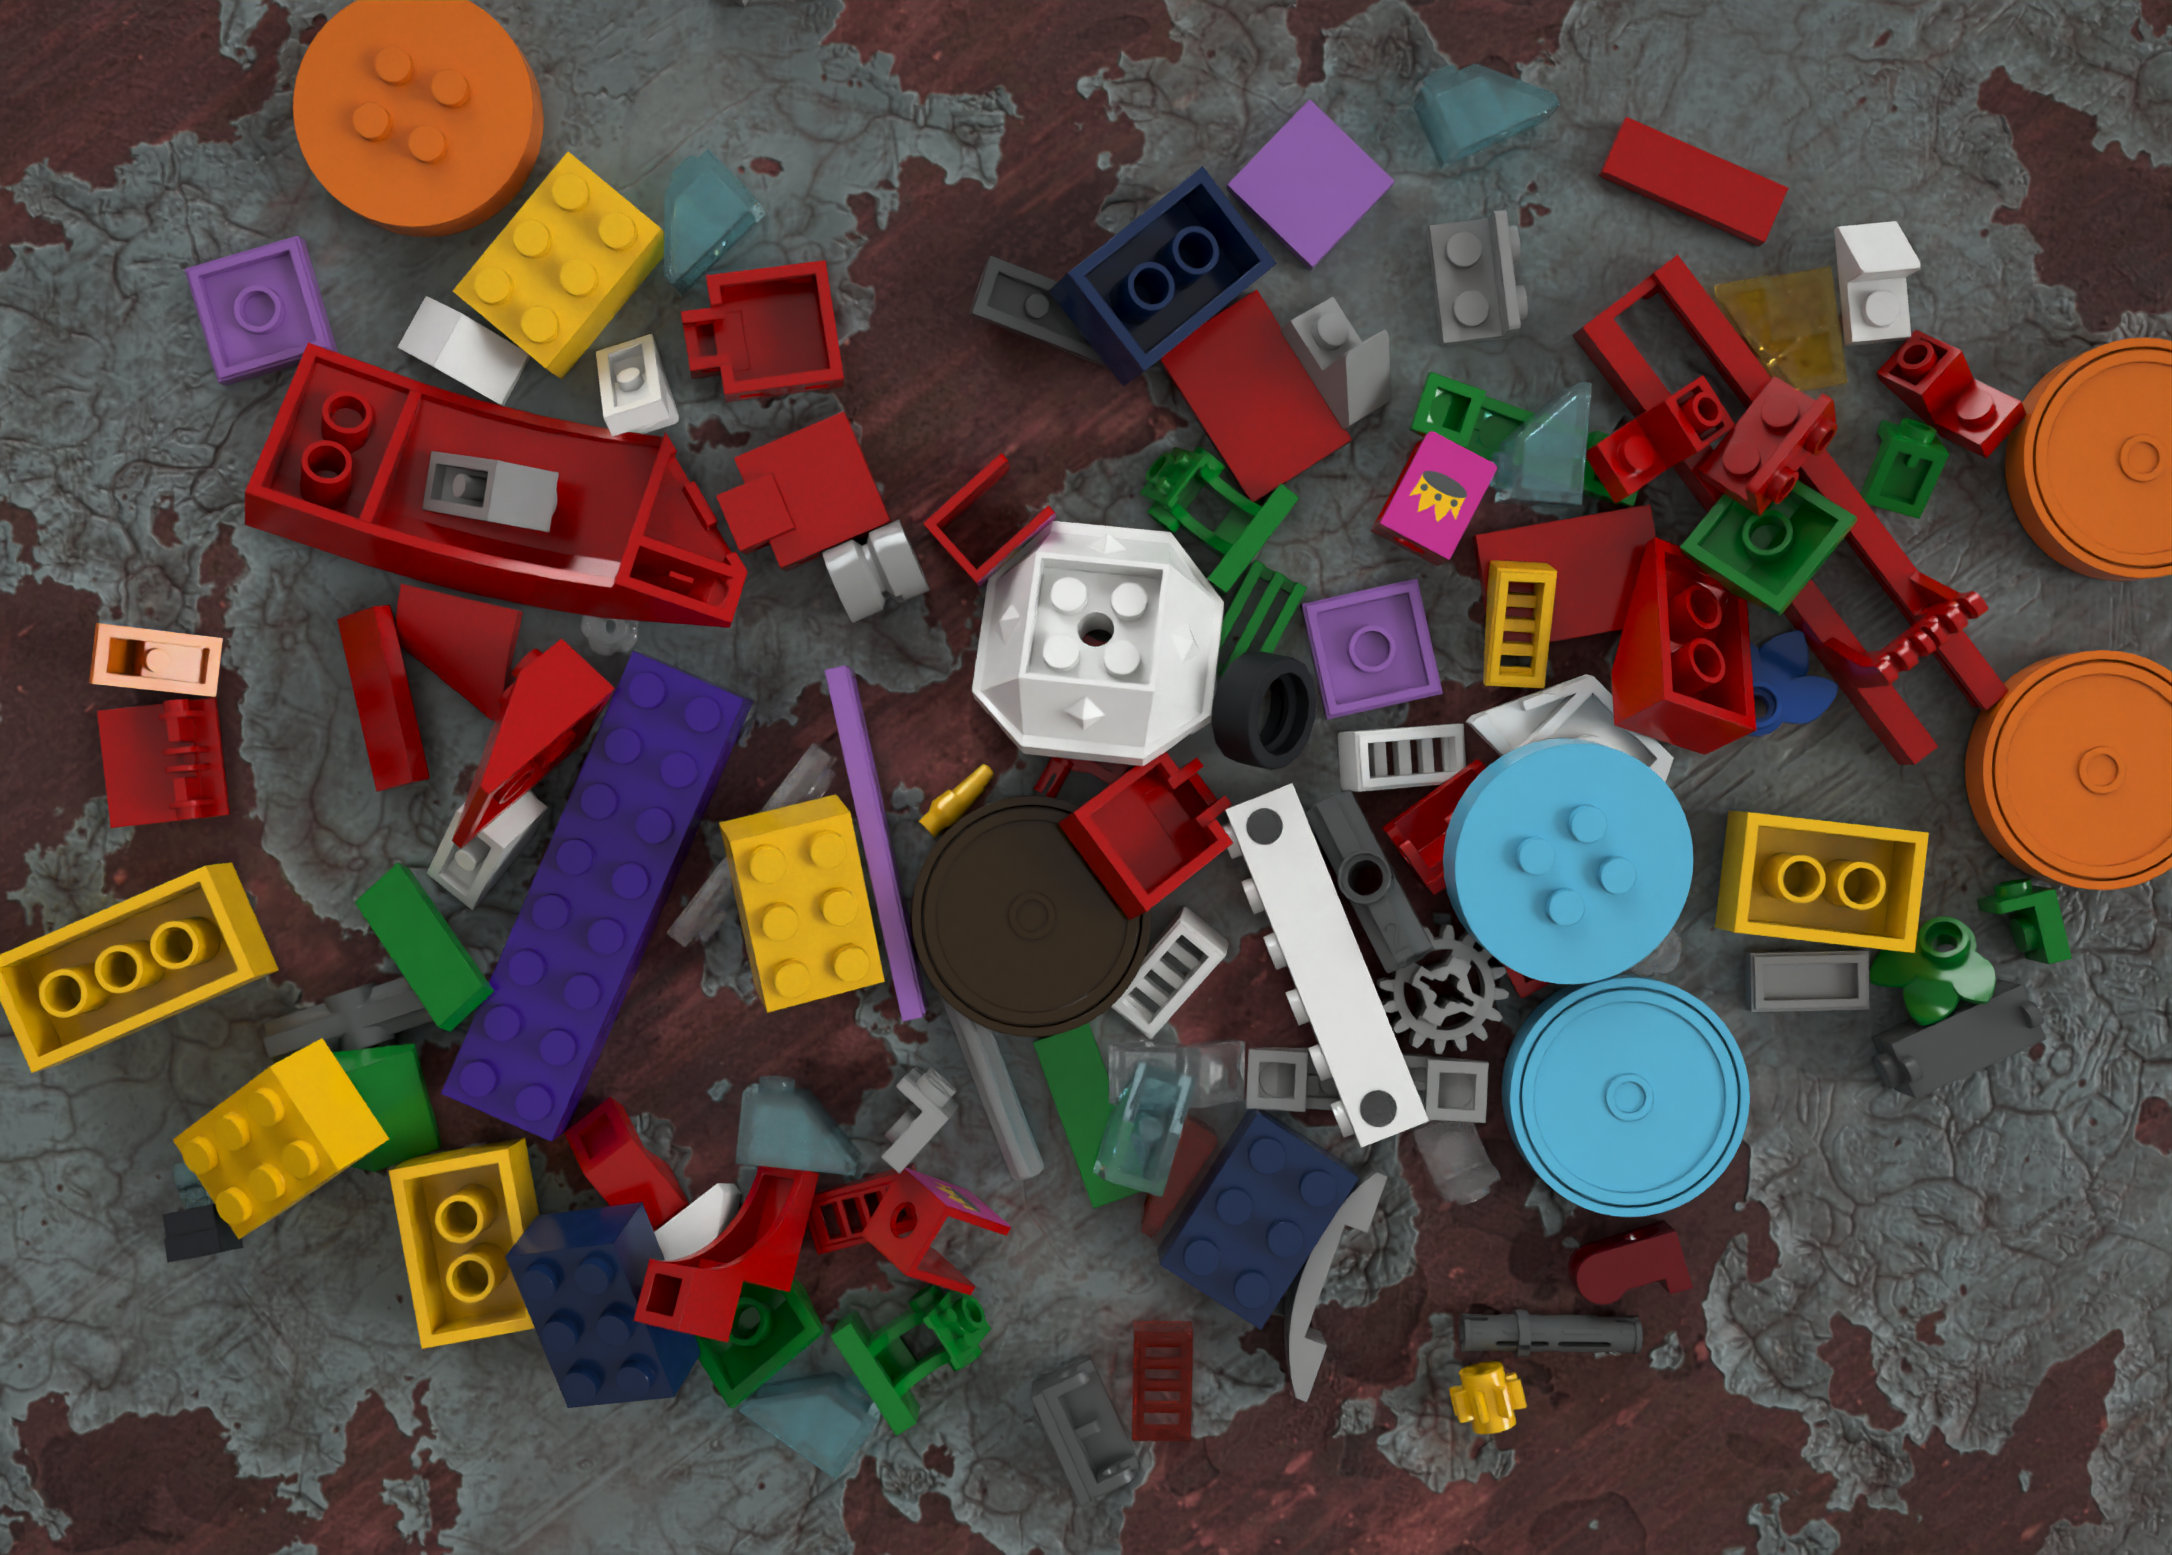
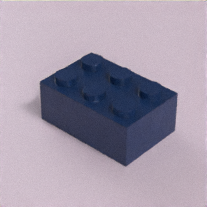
[1049,166,1277,387]
[1157,1108,1359,1330]
[505,1202,701,1408]

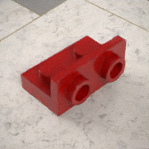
[1698,376,1837,516]

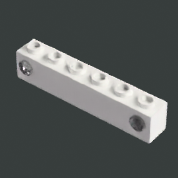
[1221,783,1429,1148]

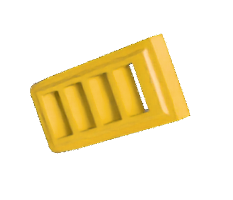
[1483,560,1557,688]

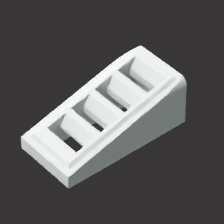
[1338,723,1466,792]
[1111,906,1229,1039]

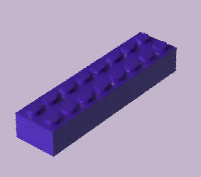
[441,651,754,1142]

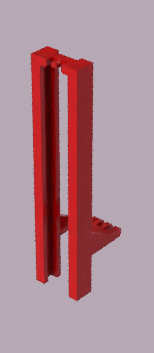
[1572,254,2009,765]

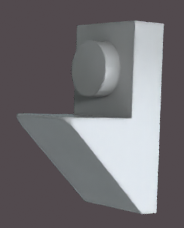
[1280,297,1391,430]

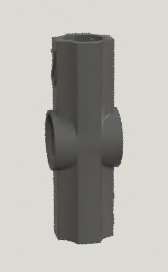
[1305,790,1434,973]
[263,977,434,1063]

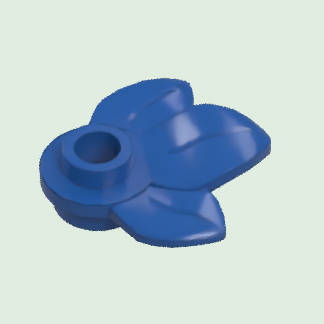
[1747,630,1839,737]

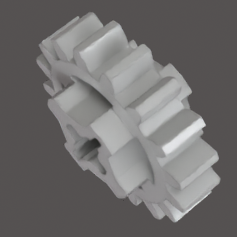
[1376,923,1509,1054]

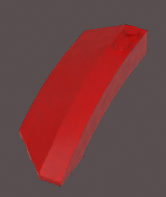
[245,343,748,628]

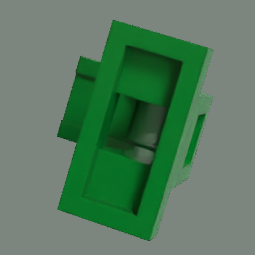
[1139,446,1300,597]
[830,1284,992,1436]

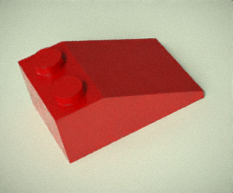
[1611,537,1757,755]
[452,638,615,849]

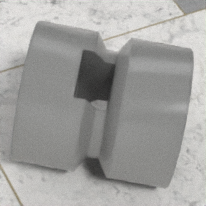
[822,520,930,623]

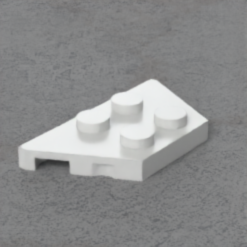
[1466,674,1674,782]

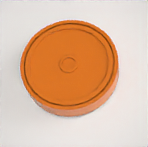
[293,0,544,237]
[2005,337,2172,582]
[1965,650,2172,890]

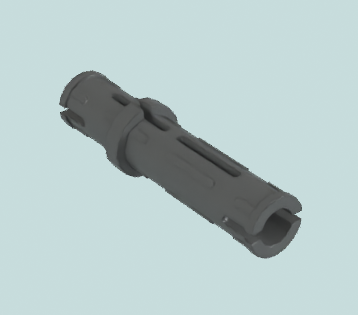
[1458,1309,1643,1357]

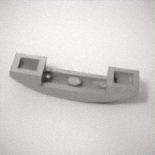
[1246,1048,1489,1123]
[1284,1162,1388,1402]

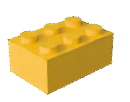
[453,151,674,380]
[719,794,885,1013]
[1715,810,1929,953]
[173,1038,389,1239]
[389,1137,539,1349]

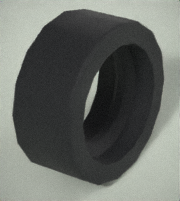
[1211,651,1317,770]

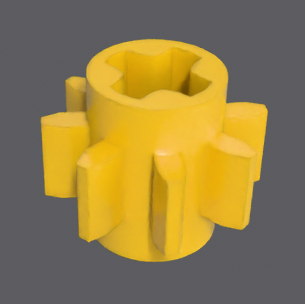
[1449,1361,1527,1434]

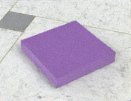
[1226,99,1395,271]
[185,236,338,386]
[1300,578,1443,720]

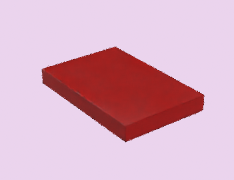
[1159,290,1352,503]
[1472,504,1656,643]

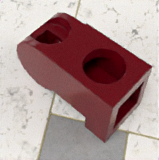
[1568,1220,1693,1305]

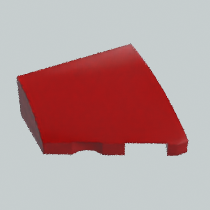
[396,584,523,721]

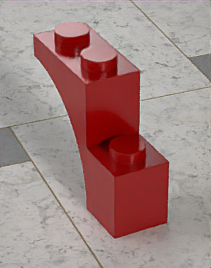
[633,1161,819,1342]

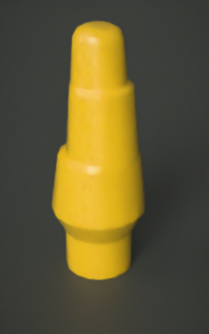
[918,764,994,838]

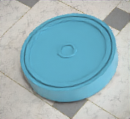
[1443,738,1693,984]
[1502,973,1750,1217]

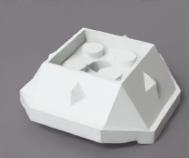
[972,521,1224,766]

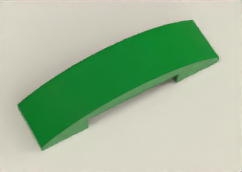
[1409,372,1639,507]

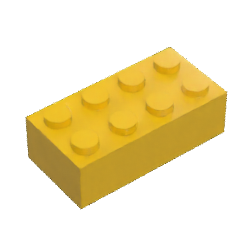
[0,862,279,1073]

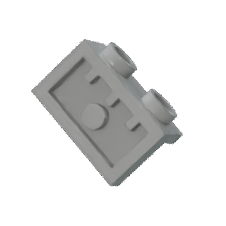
[1426,210,1528,347]
[882,1066,960,1174]

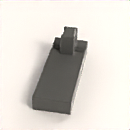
[968,256,1109,369]

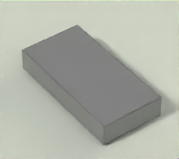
[1745,949,1870,1012]

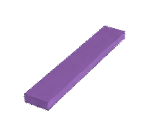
[825,665,929,1022]

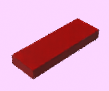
[1598,117,1789,247]
[337,605,430,792]

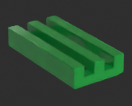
[1216,560,1307,677]

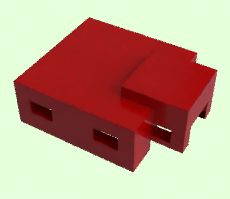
[681,260,844,403]
[716,411,892,572]
[1058,752,1234,920]

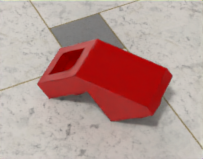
[1876,330,2026,459]
[1583,375,1736,504]
[564,1097,690,1232]

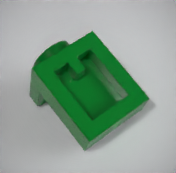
[1859,418,1949,519]
[1977,878,2072,964]

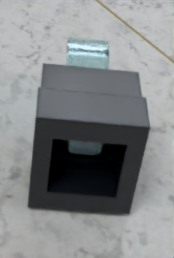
[163,1162,243,1263]

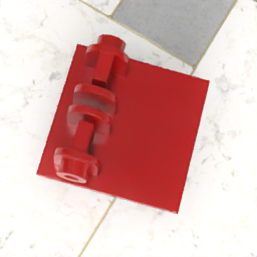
[97,698,230,828]

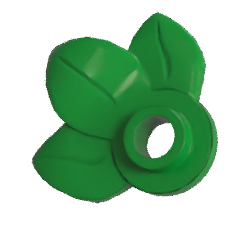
[1869,916,1996,1026]

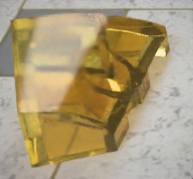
[1714,266,1848,392]

